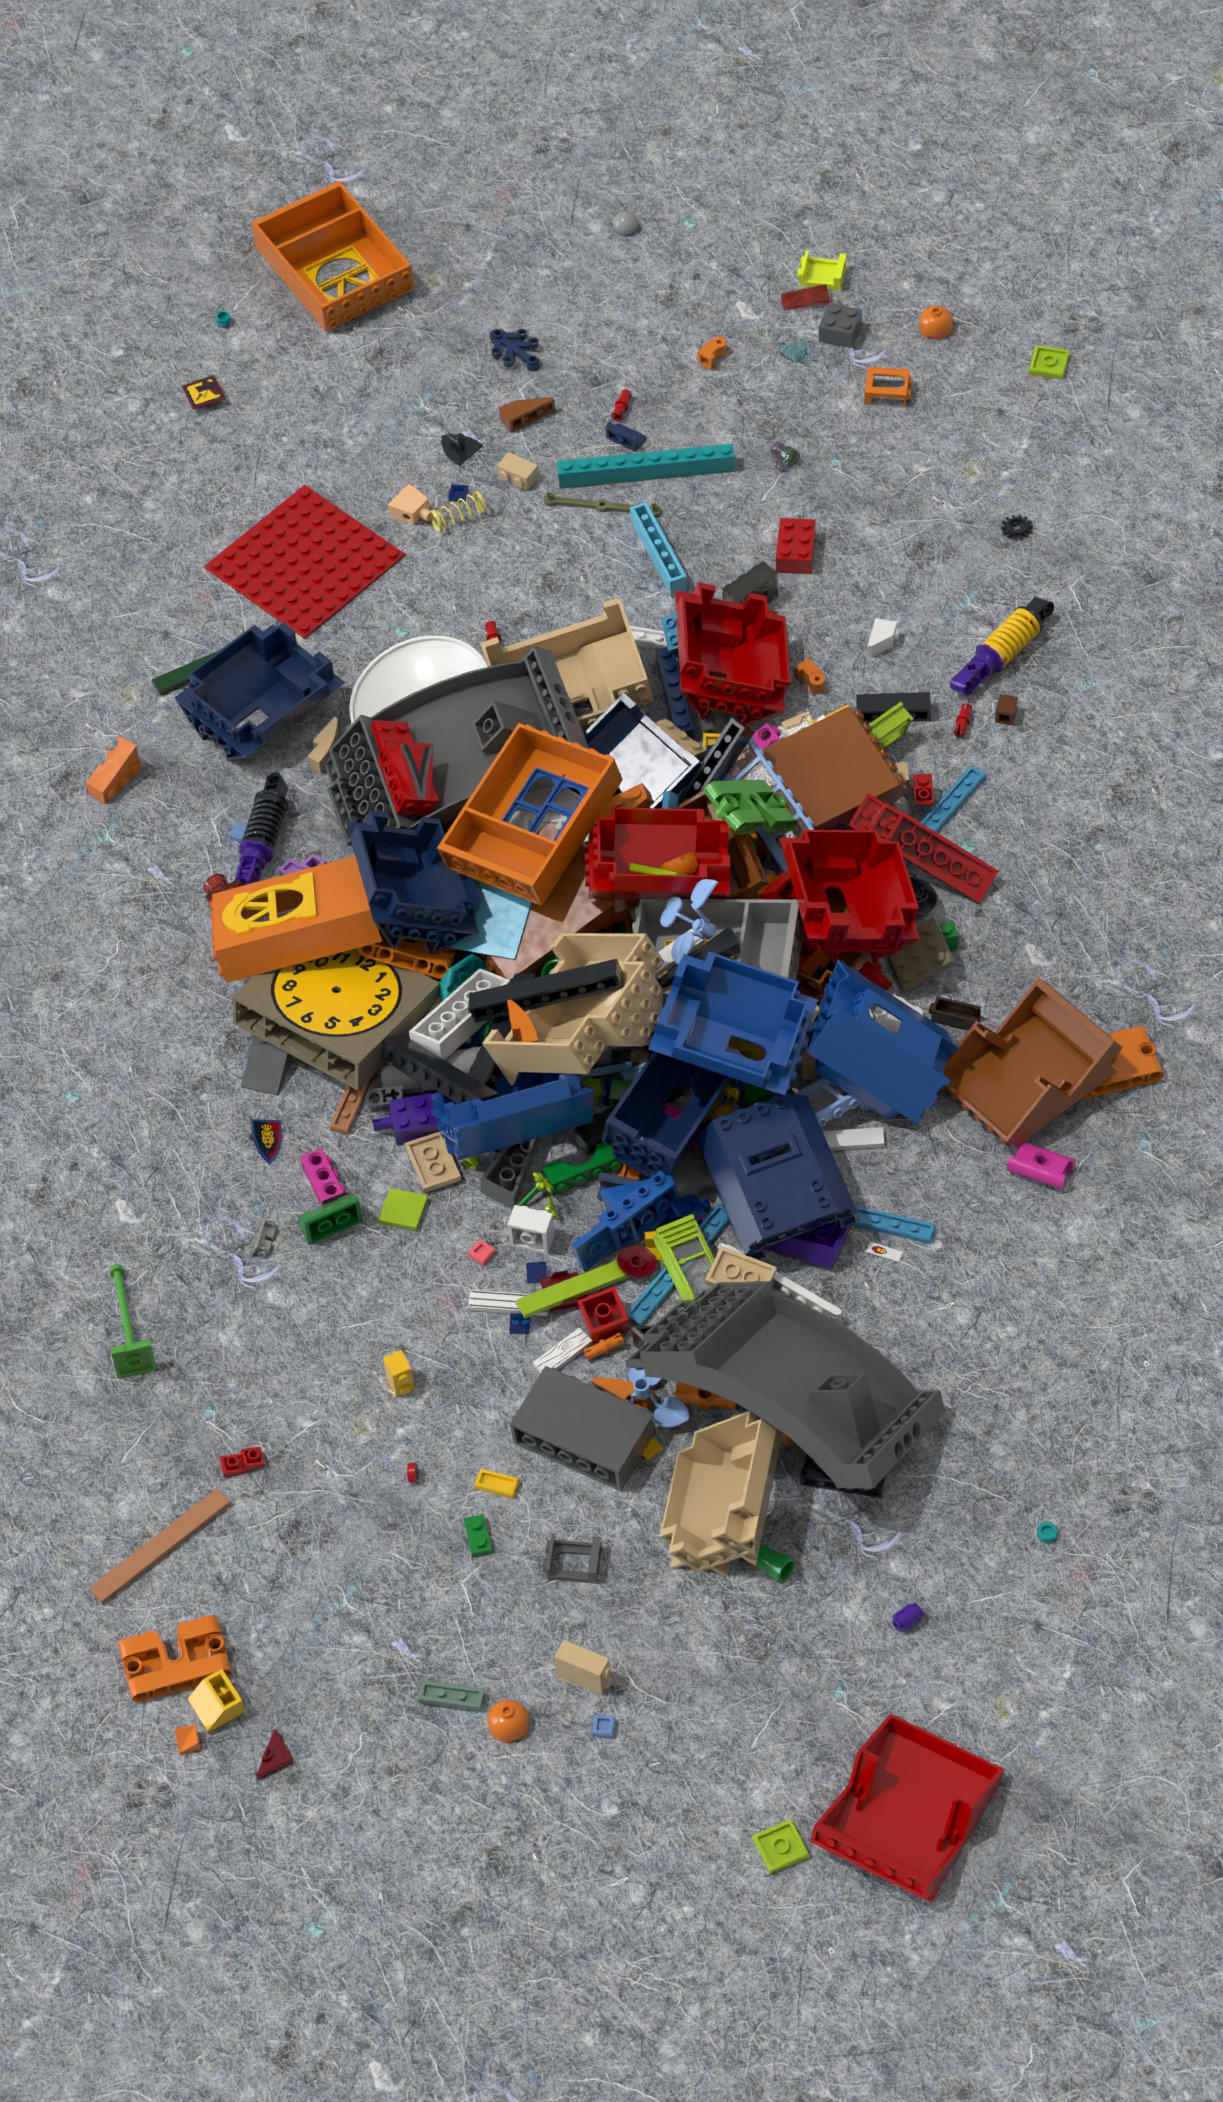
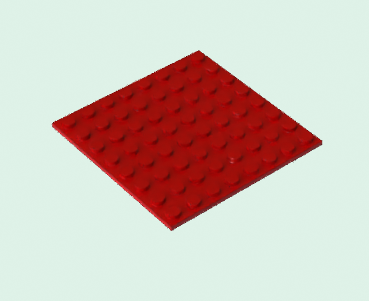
[204,485,405,639]

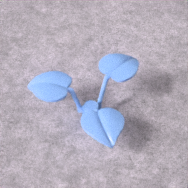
[660,879,719,965]
[629,1368,689,1428]

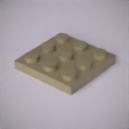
[889,916,955,992]

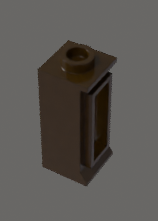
[929,996,981,1030]

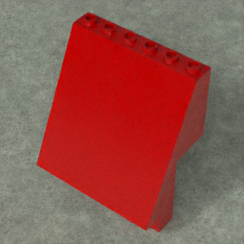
[810,1713,1005,1902]

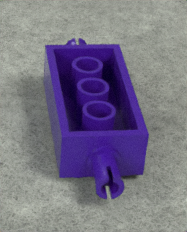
[372,1092,439,1145]

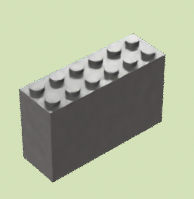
[510,1366,656,1491]

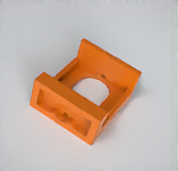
[864,367,913,407]

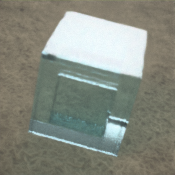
[780,339,807,364]

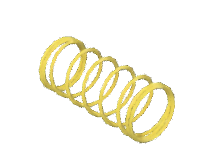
[430,491,487,532]

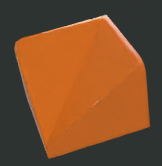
[175,1724,201,1754]

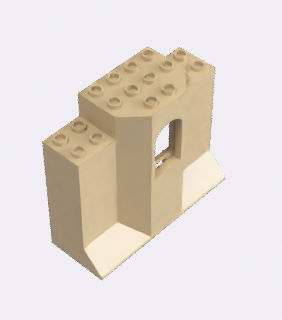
[480,597,654,733]
[482,933,664,1085]

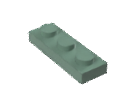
[418,1680,485,1711]

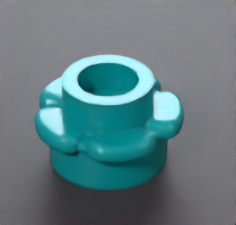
[215,311,232,327]

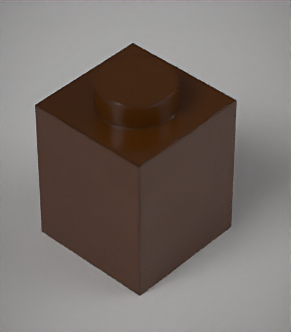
[995,694,1018,726]

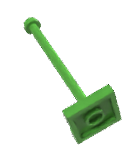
[110,1264,157,1379]

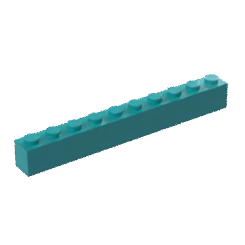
[557,444,736,488]

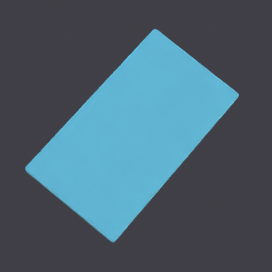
[451,879,532,960]

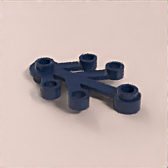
[489,329,540,371]

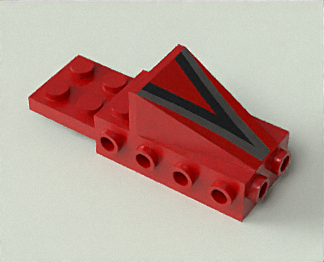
[371,720,439,816]

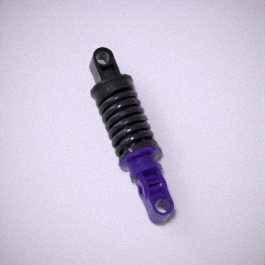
[233,772,289,888]

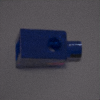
[665,1195,711,1225]

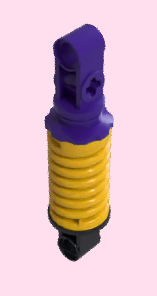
[950,597,1054,696]

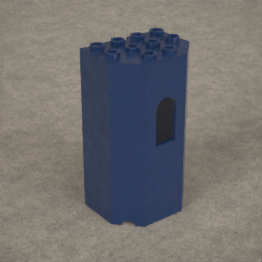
[601,1046,744,1178]

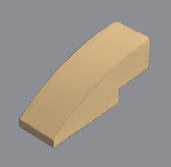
[307,717,339,774]

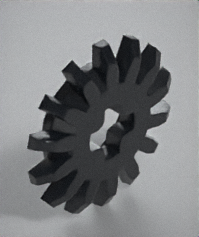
[1001,515,1033,540]

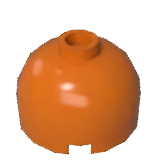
[919,305,953,340]
[658,851,698,875]
[487,1699,530,1744]

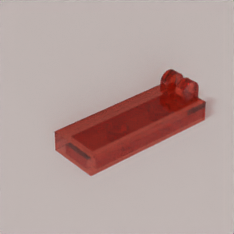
[781,284,830,311]

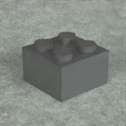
[819,303,862,348]

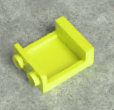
[797,250,847,291]

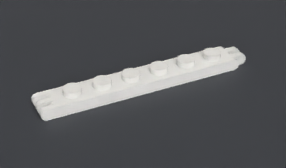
[718,1243,842,1324]

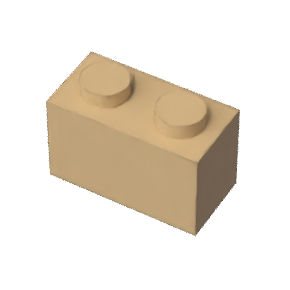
[497,452,539,491]

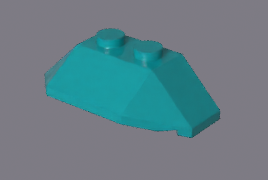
[439,954,492,1003]

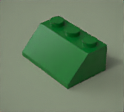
[297,1194,363,1245]

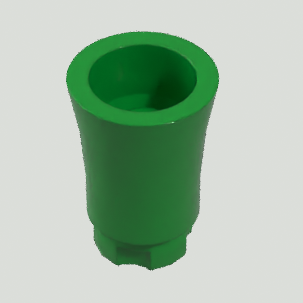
[754,1544,795,1584]

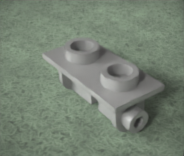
[249,1215,276,1258]

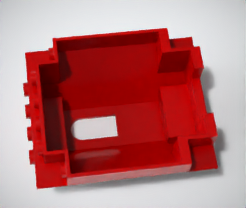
[675,582,791,725]
[585,807,730,900]
[779,830,920,965]

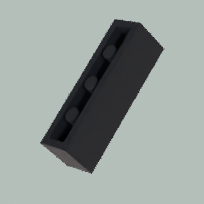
[856,692,931,723]

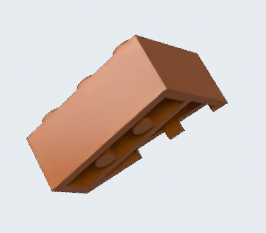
[86,736,141,804]
[599,783,654,818]

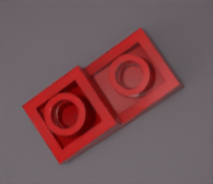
[219,1447,265,1478]

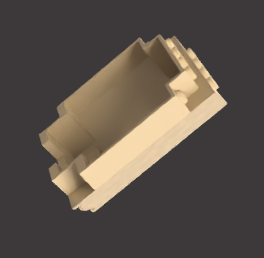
[659,1411,782,1576]

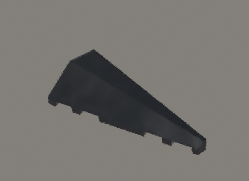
[657,927,741,988]

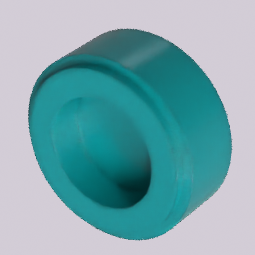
[1037,1522,1058,1544]

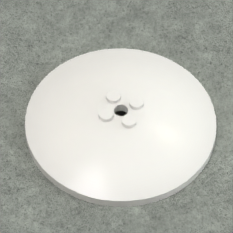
[350,636,488,723]

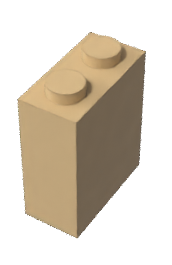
[554,1640,613,1695]

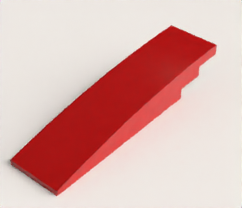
[847,793,999,903]

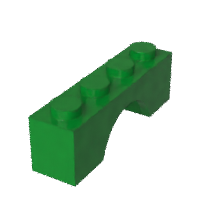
[542,1142,624,1195]

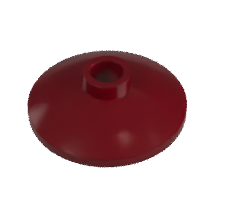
[617,1245,657,1278]

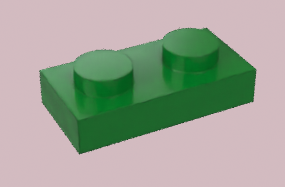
[464,1514,492,1558]

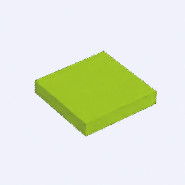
[1028,345,1070,380]
[378,1188,428,1231]
[752,1819,810,1875]

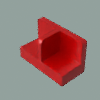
[858,961,892,990]

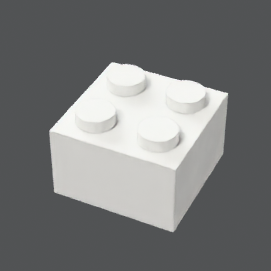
[507,1205,555,1254]

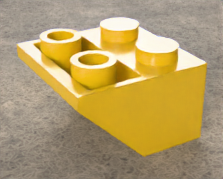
[188,1669,245,1733]

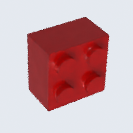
[577,1286,631,1344]

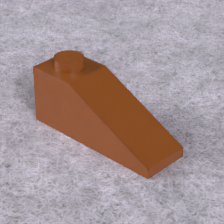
[499,397,556,433]

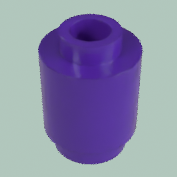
[892,1602,924,1632]

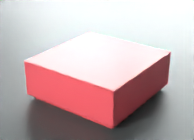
[468,1239,496,1266]

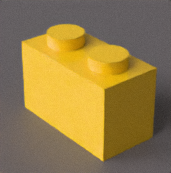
[383,1350,415,1397]

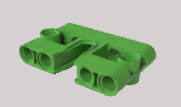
[703,780,797,834]

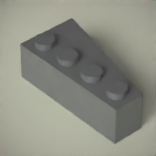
[480,1138,538,1208]

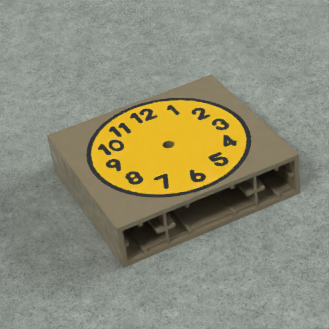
[233,948,440,1090]

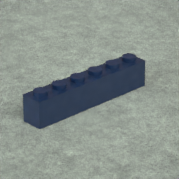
[655,647,694,740]

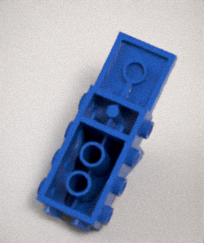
[571,1170,682,1272]

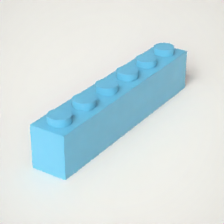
[630,502,687,596]

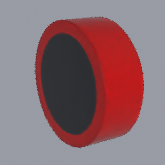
[407,1462,419,1483]

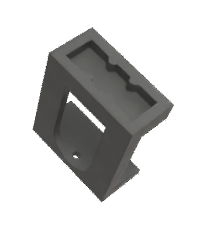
[543,1533,602,1584]

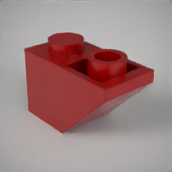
[913,774,934,806]

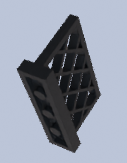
[800,1453,886,1498]

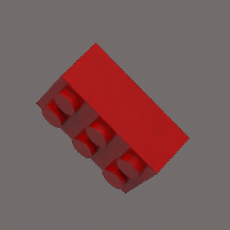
[776,518,816,574]

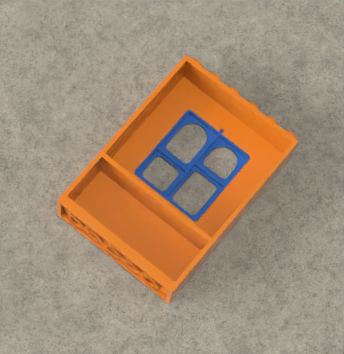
[437,723,623,906]

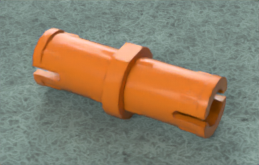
[583,1332,625,1361]

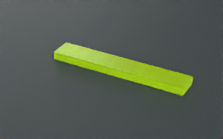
[516,1260,630,1318]

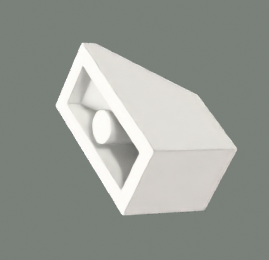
[868,618,900,658]

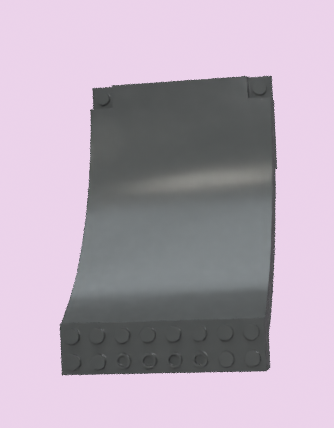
[324,646,589,846]
[625,1281,945,1490]

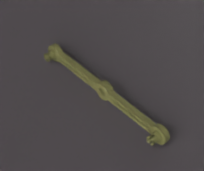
[543,491,661,517]

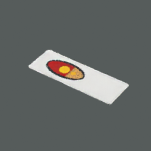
[866,1242,903,1261]

